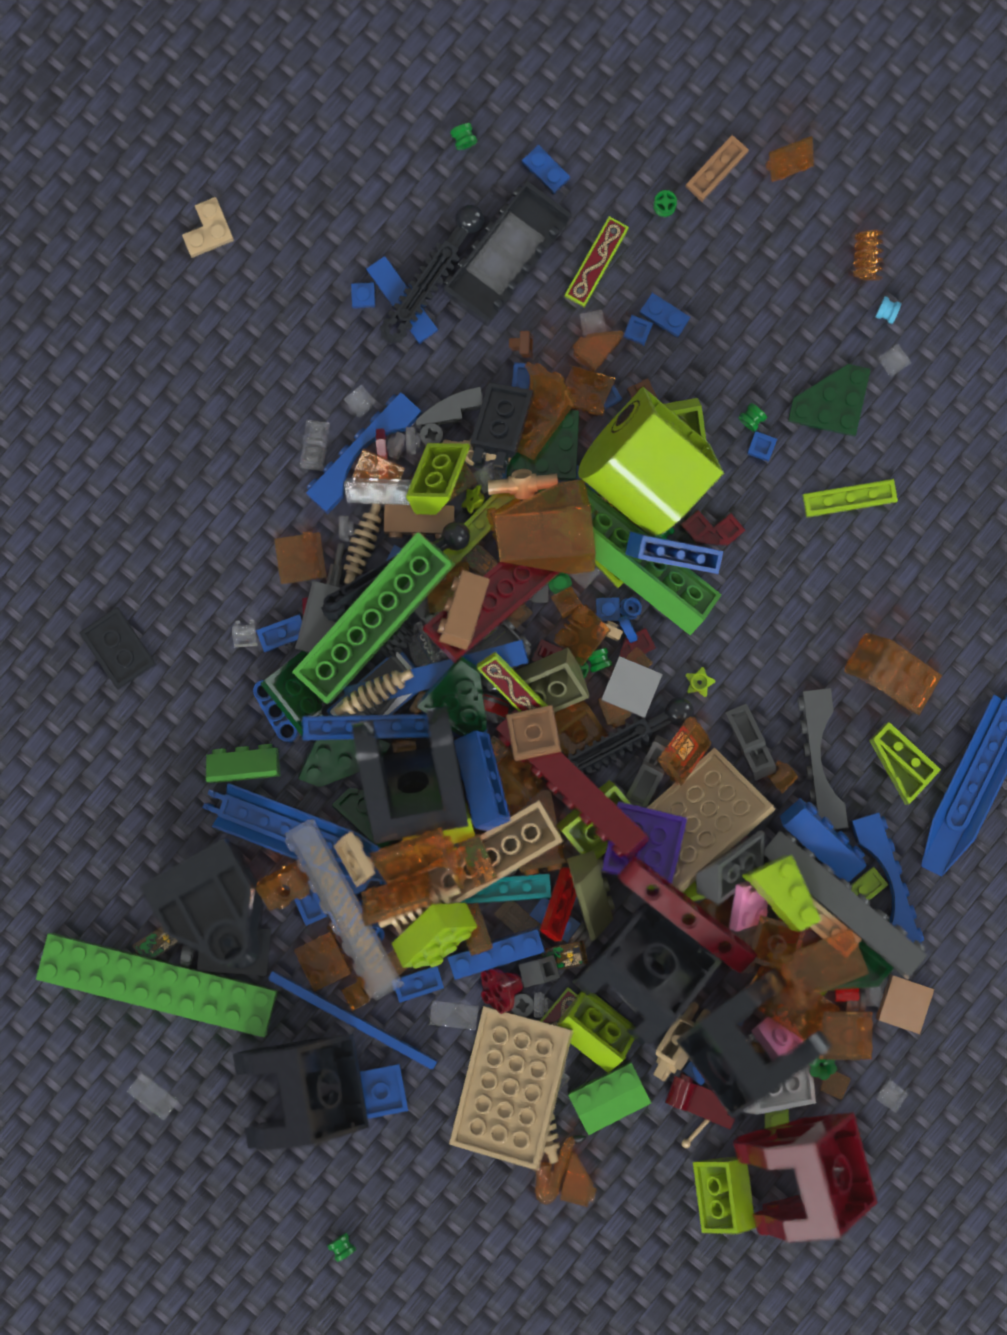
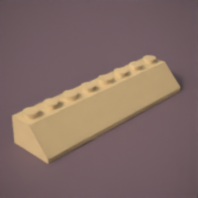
[378,800,563,935]

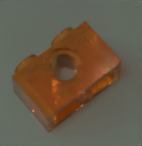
[255,859,314,911]

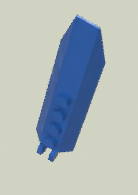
[921,693,1007,877]
[202,783,399,882]

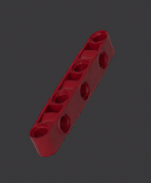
[618,857,758,974]

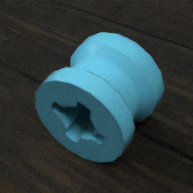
[875,296,902,324]

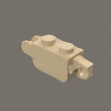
[653,1002,711,1082]

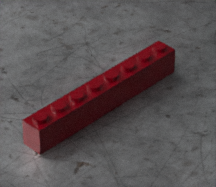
[496,709,649,860]

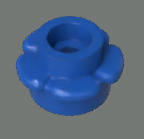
[619,597,642,620]

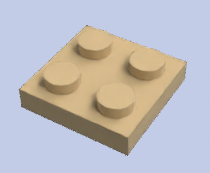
[334,832,375,887]

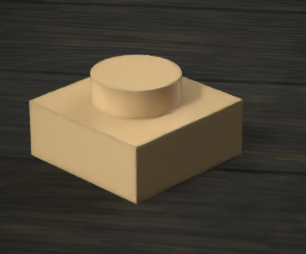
[597,620,623,642]

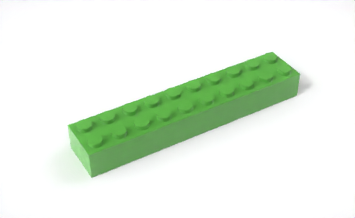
[36,933,278,1037]

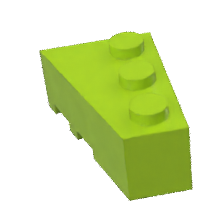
[869,722,941,805]
[742,855,821,931]

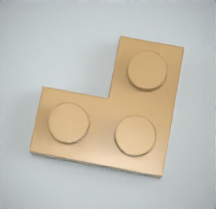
[182,197,234,258]

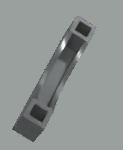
[797,688,848,829]

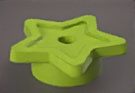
[461,485,484,514]
[686,667,715,697]

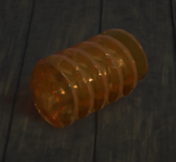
[853,230,884,281]

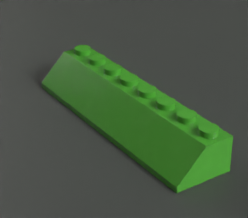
[545,479,721,635]
[293,532,456,704]

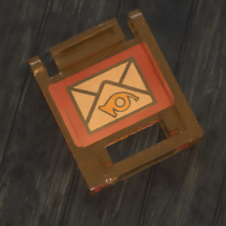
[658,717,711,786]

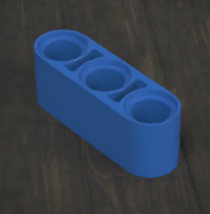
[253,680,299,742]

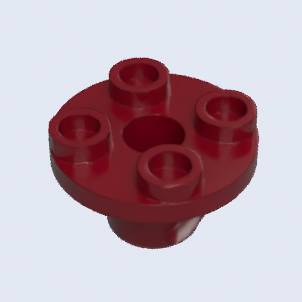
[481,967,523,1014]

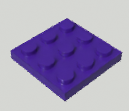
[602,801,687,884]

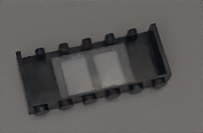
[443,181,571,327]

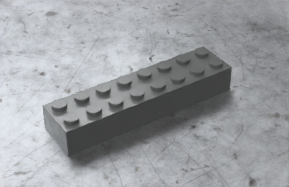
[764,831,928,980]

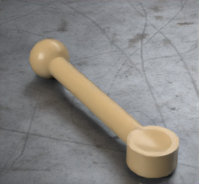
[682,1119,710,1148]

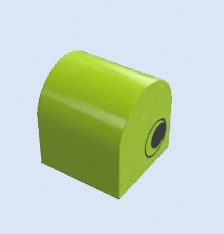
[578,387,724,536]

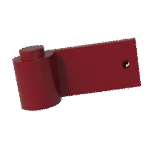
[665,1073,736,1130]

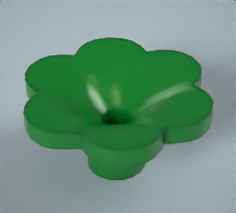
[809,1053,837,1080]

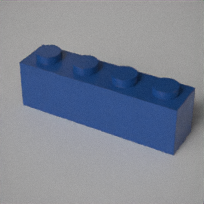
[625,532,724,574]
[454,730,511,831]
[780,798,867,882]
[448,926,545,980]

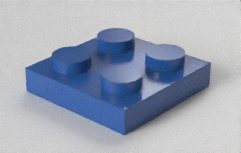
[360,1064,409,1119]

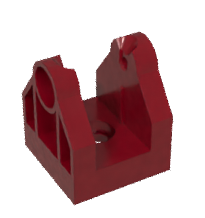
[733,1112,878,1242]

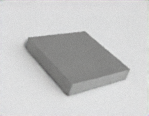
[601,656,663,718]

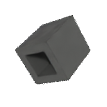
[519,955,560,987]

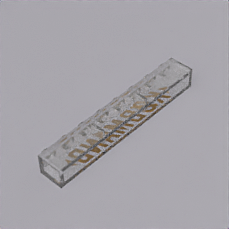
[285,819,404,1001]

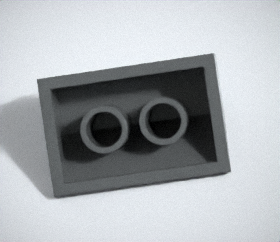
[295,581,340,653]
[696,831,764,904]

